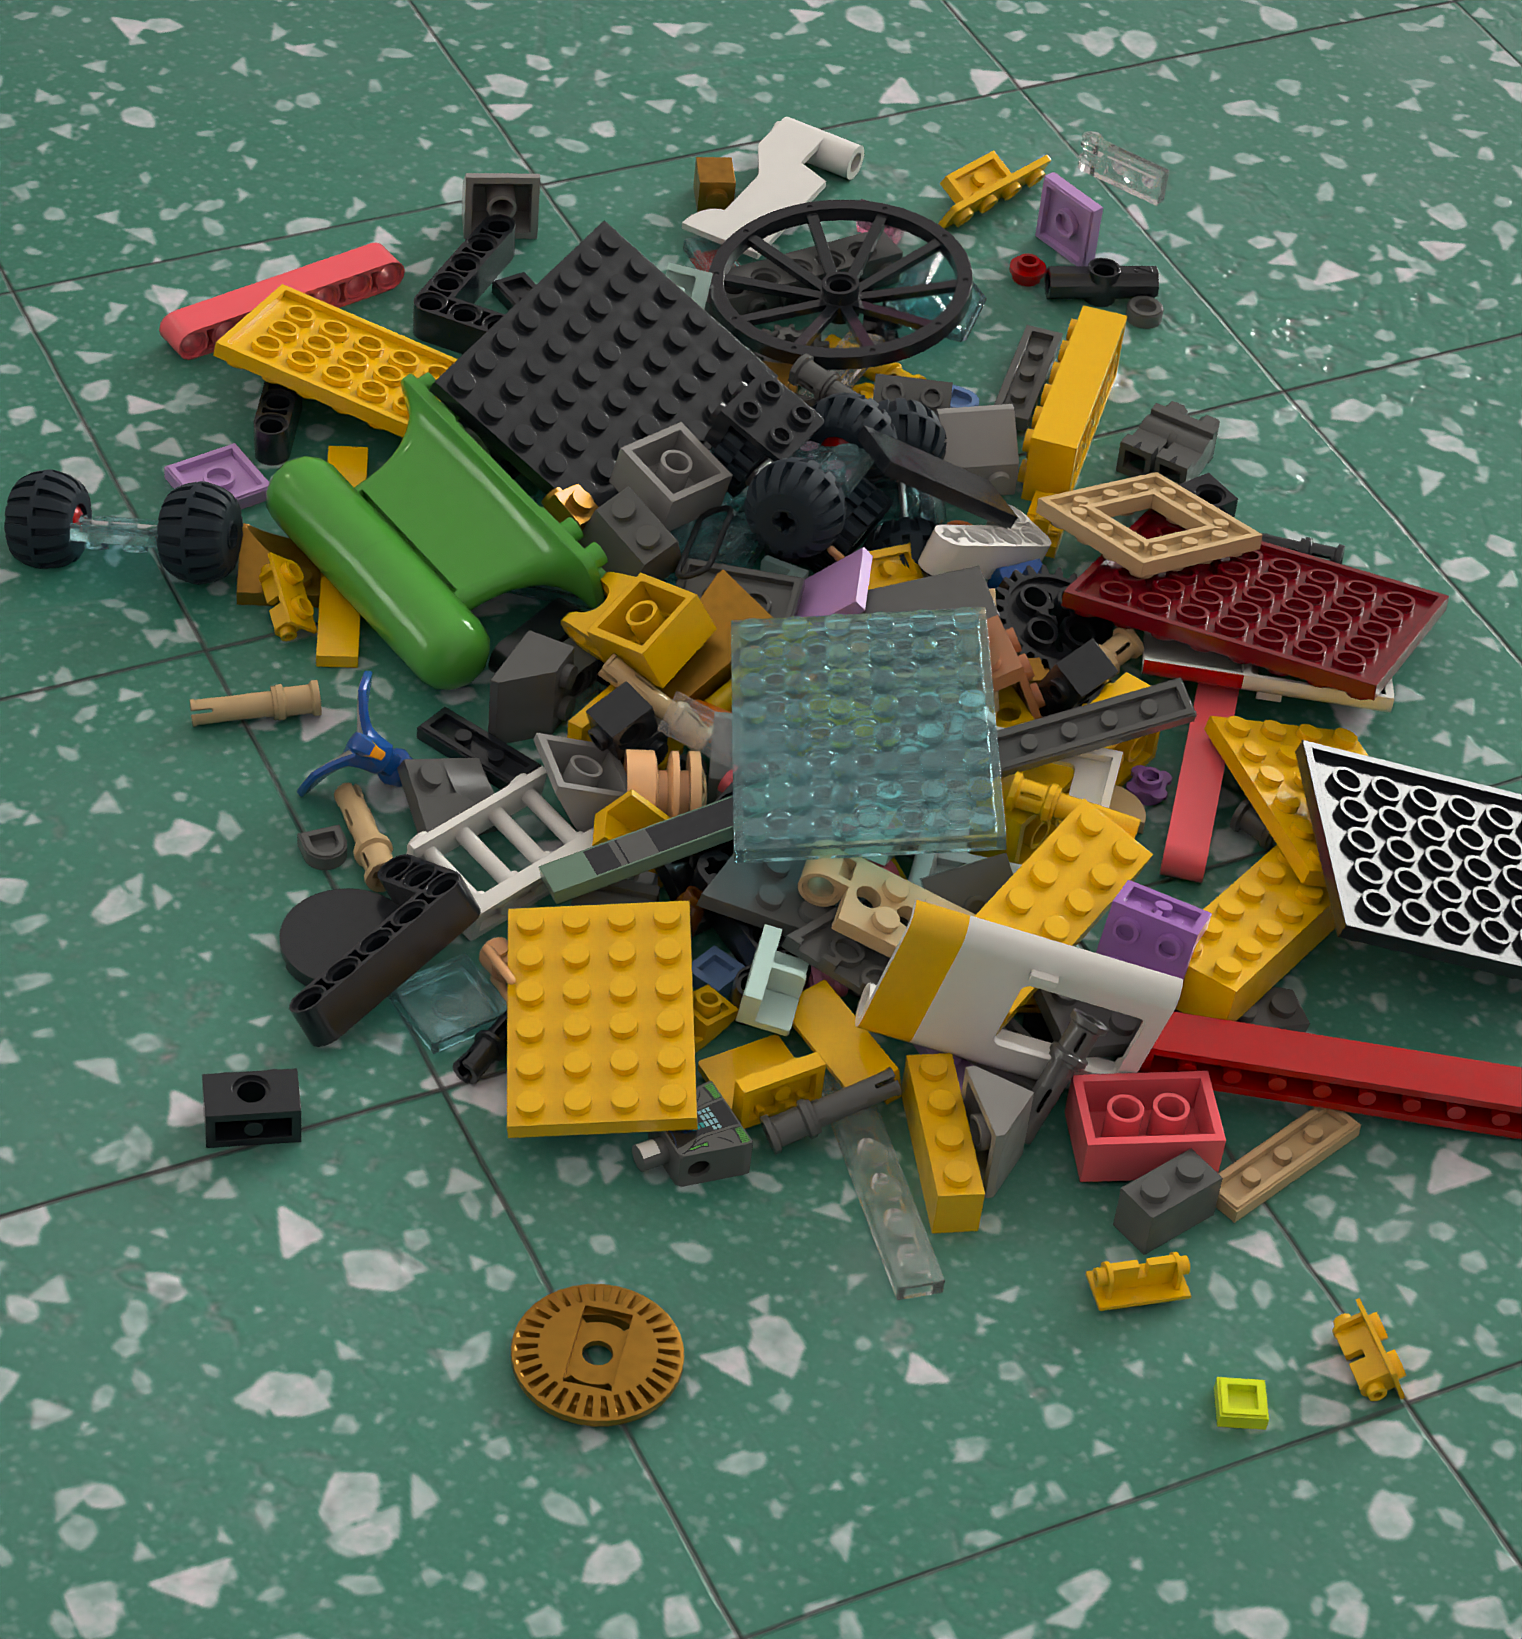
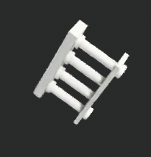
[406,766,594,941]

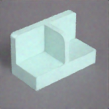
[736,924,809,1036]

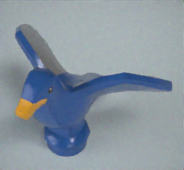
[297,671,413,797]

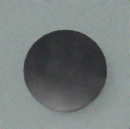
[280,888,399,986]

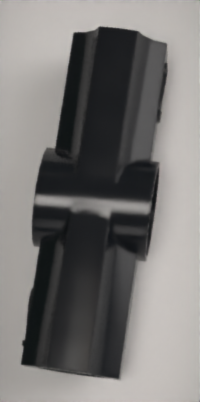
[1044,258,1159,307]

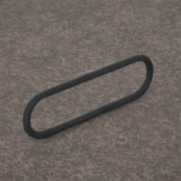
[675,505,734,580]

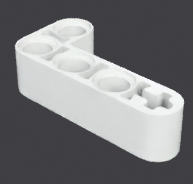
[918,504,1052,579]

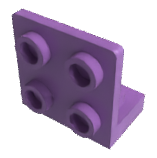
[1096,880,1212,981]

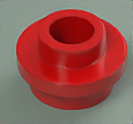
[1009,254,1046,287]

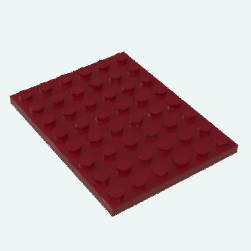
[1061,509,1449,701]

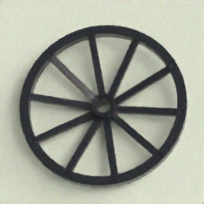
[709,200,973,370]

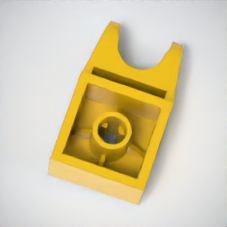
[561,572,717,688]

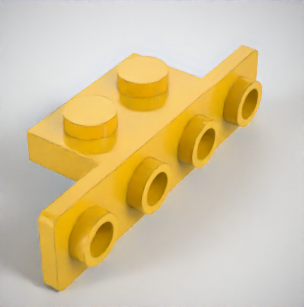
[938,150,1052,229]

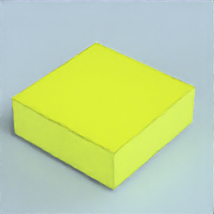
[1214,1377,1269,1430]

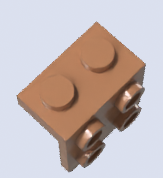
[951,615,1046,719]

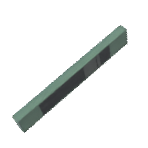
[539,776,804,904]

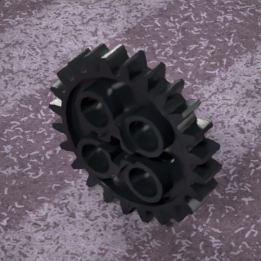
[995,565,1115,671]

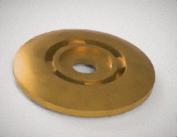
[511,1284,684,1426]

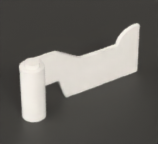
[682,117,864,259]

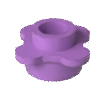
[1126,765,1172,806]

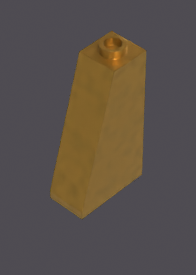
[655,569,782,737]

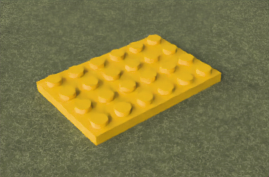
[213,284,458,438]
[1204,716,1369,887]
[507,901,698,1138]

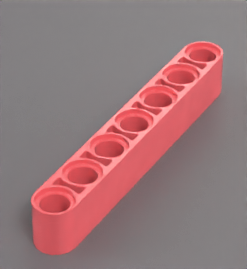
[159,242,405,360]
[1160,683,1239,883]

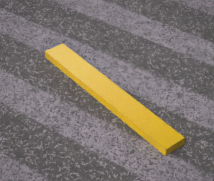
[316,446,368,668]

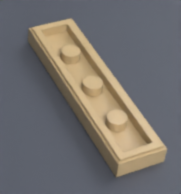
[1216,1107,1361,1223]

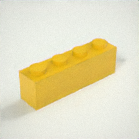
[901,1053,985,1234]

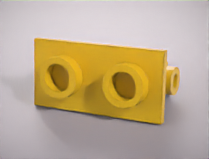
[259,552,317,642]
[1085,1252,1191,1311]
[1332,1298,1407,1401]

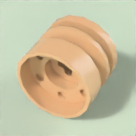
[623,749,707,818]

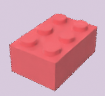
[1065,1071,1226,1182]

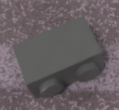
[1113,1148,1223,1255]

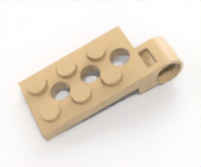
[798,843,976,958]

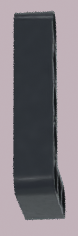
[413,214,516,355]
[289,854,481,1047]

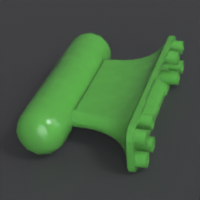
[266,372,608,690]

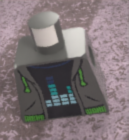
[632,1081,753,1187]

